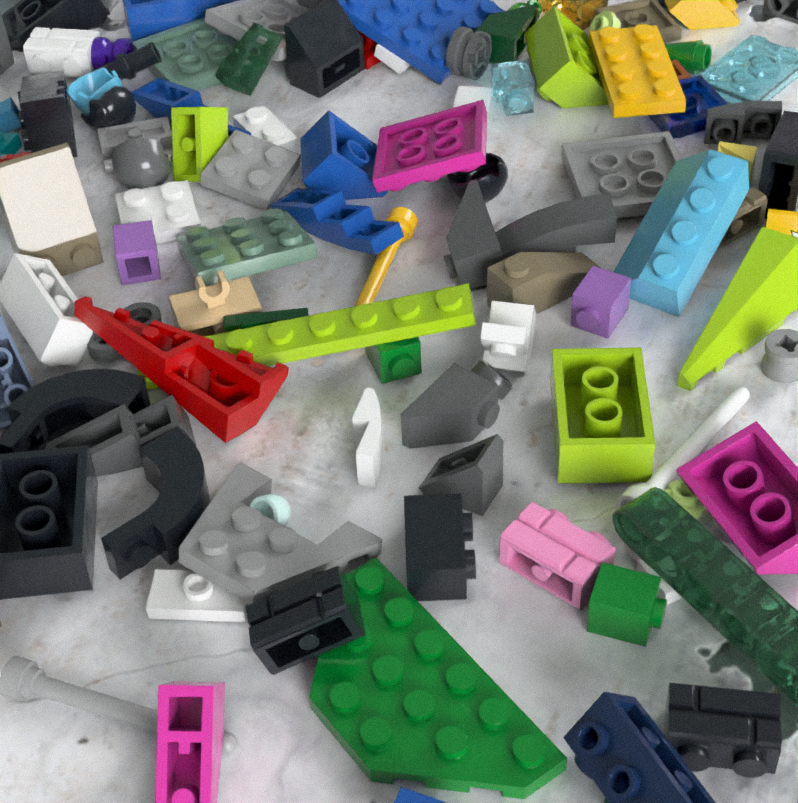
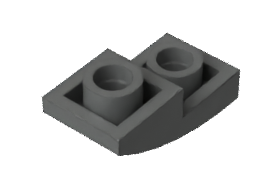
[704,101,782,145]

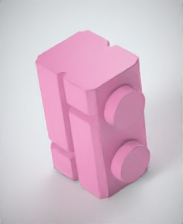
[499,502,615,611]

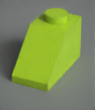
[171,107,228,182]

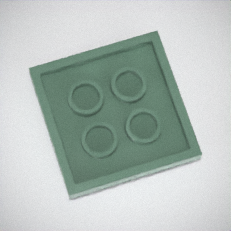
[132,17,267,91]
[176,208,318,286]

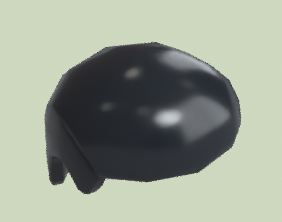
[81,86,136,134]
[447,153,508,203]

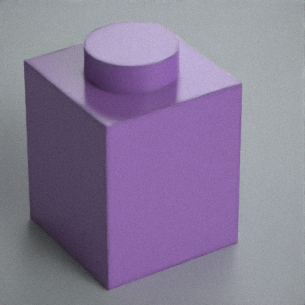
[113,220,161,285]
[570,266,631,338]

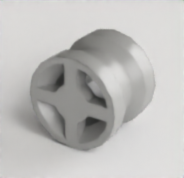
[761,329,798,383]

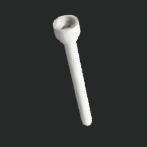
[616,386,750,527]

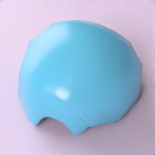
[67,68,122,114]

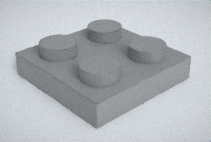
[201,129,301,210]

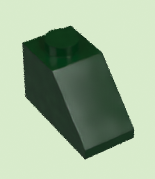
[474,5,538,69]

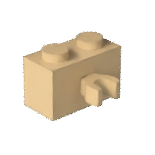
[169,271,262,337]

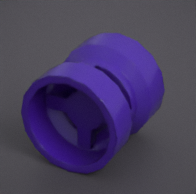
[91,37,134,69]

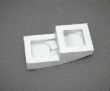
[352,387,383,488]

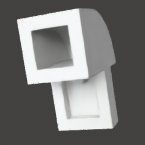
[480,301,537,373]

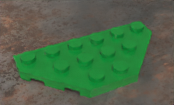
[309,557,567,799]

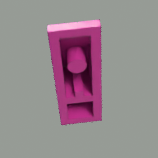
[155,681,225,803]

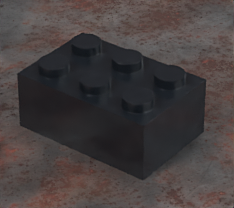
[0,445,98,600]

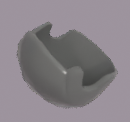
[111,138,170,189]

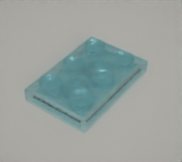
[694,35,798,104]

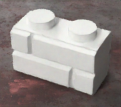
[23,27,100,78]

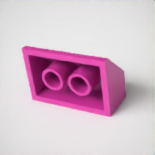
[676,421,798,575]

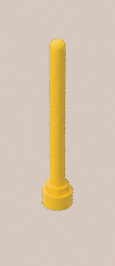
[354,207,418,306]

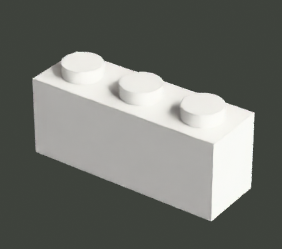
[0,253,93,367]

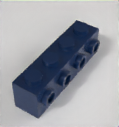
[563,692,716,803]

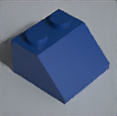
[300,110,388,200]

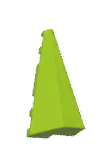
[677,227,798,391]

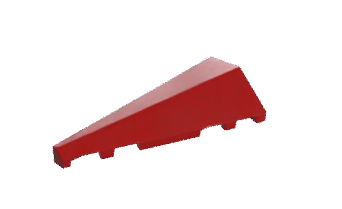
[74,296,289,444]

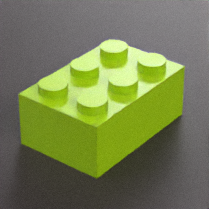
[550,347,655,484]

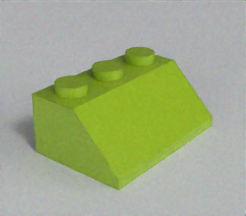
[524,6,609,108]

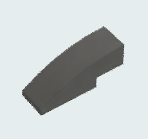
[495,193,617,259]
[46,395,197,476]

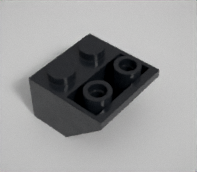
[284,0,365,98]

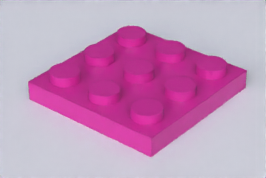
[372,100,487,193]

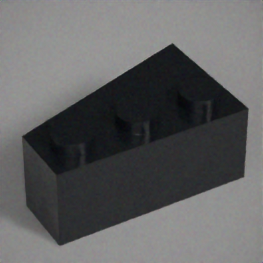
[17,70,78,158]

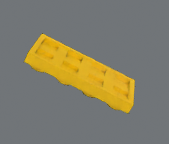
[589,24,686,118]

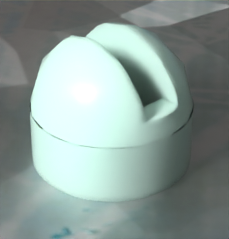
[250,494,291,526]

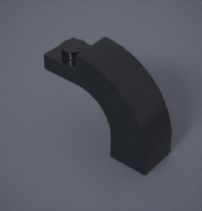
[0,369,151,454]
[101,426,210,580]

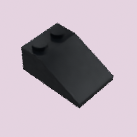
[2,0,111,48]

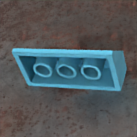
[613,149,749,317]

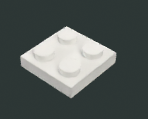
[115,180,201,244]

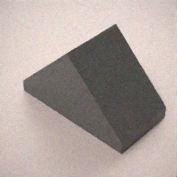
[419,434,504,517]

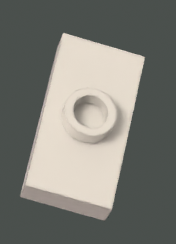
[146,569,249,622]

